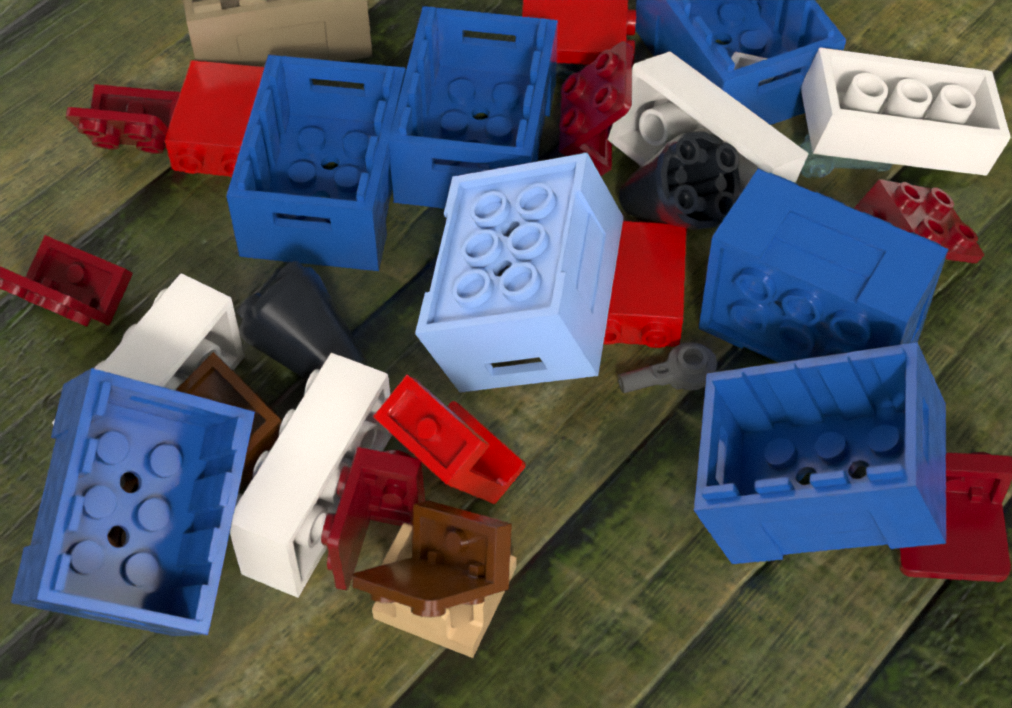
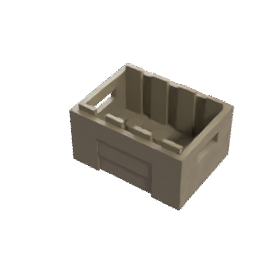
[183,0,373,67]

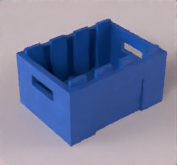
[635,0,846,125]
[388,6,558,208]
[226,55,406,271]
[699,169,948,363]
[694,342,946,564]
[11,368,255,636]

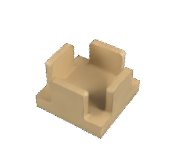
[372,522,516,658]

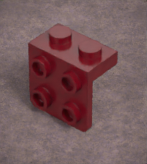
[559,41,633,176]
[65,84,180,154]
[853,179,984,263]
[0,235,133,327]
[321,447,425,591]
[897,452,1012,582]

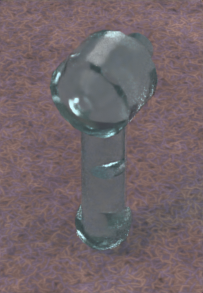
[799,134,893,178]

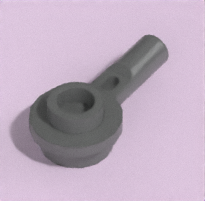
[618,342,717,393]

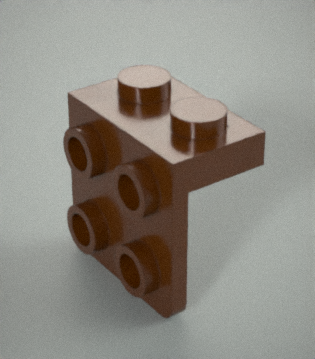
[352,500,512,617]

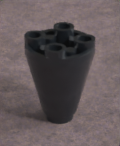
[619,132,741,230]
[237,261,367,381]

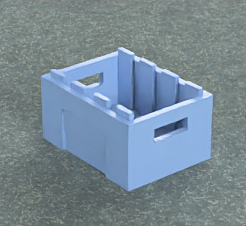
[415,153,623,392]

